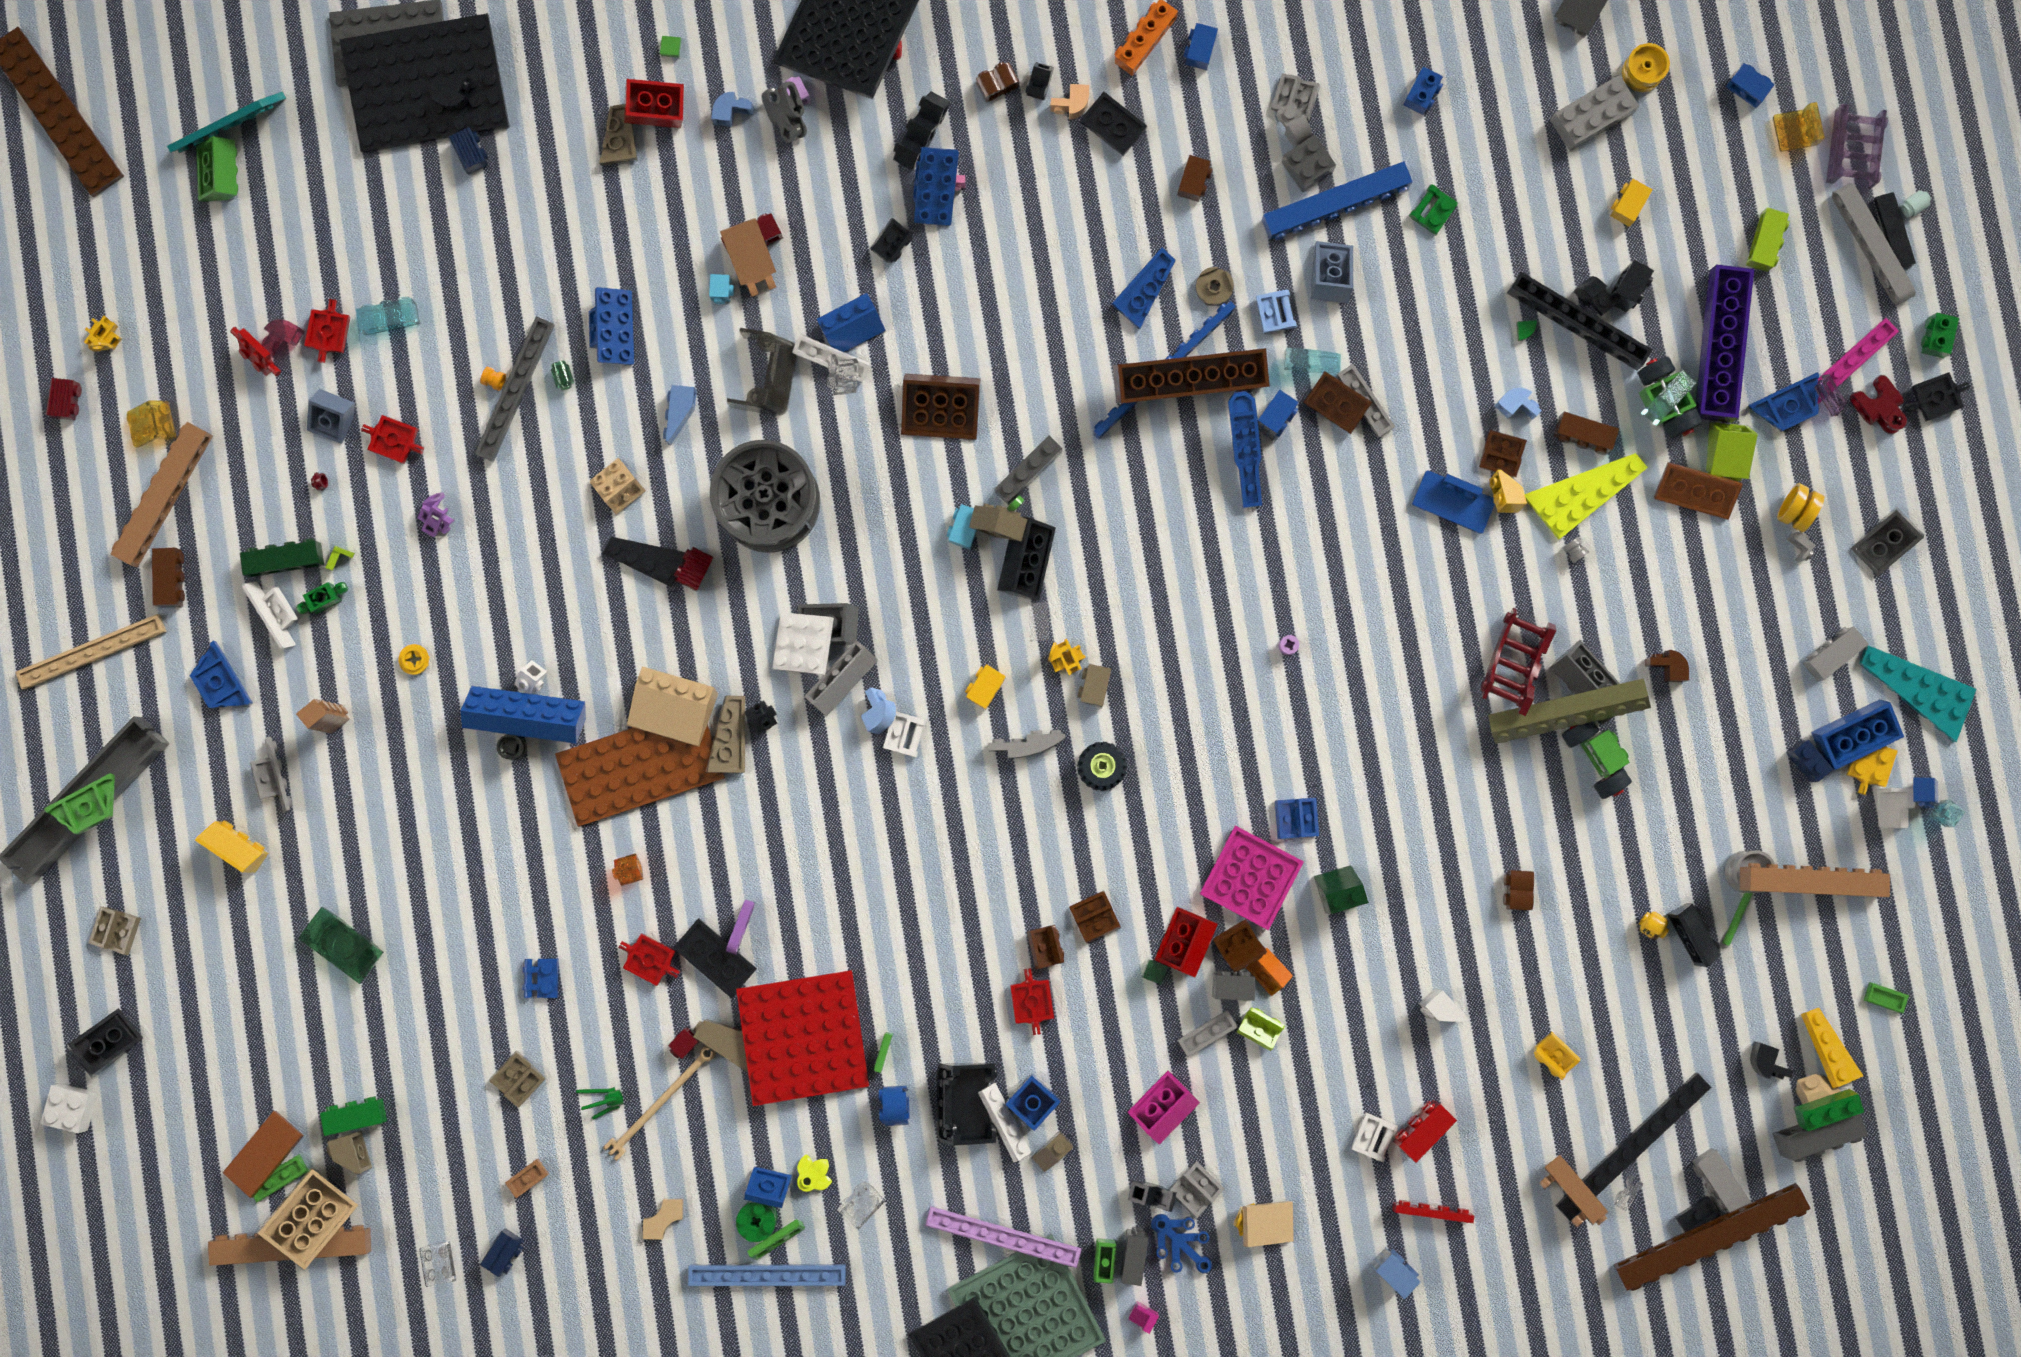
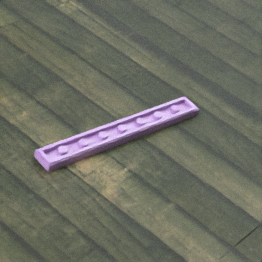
[925,1206,1082,1268]

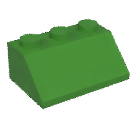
[196,136,238,202]

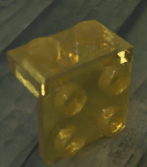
[127,400,176,447]

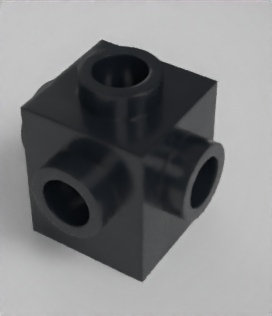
[744,700,778,735]

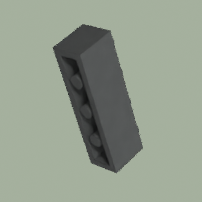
[995,435,1062,505]

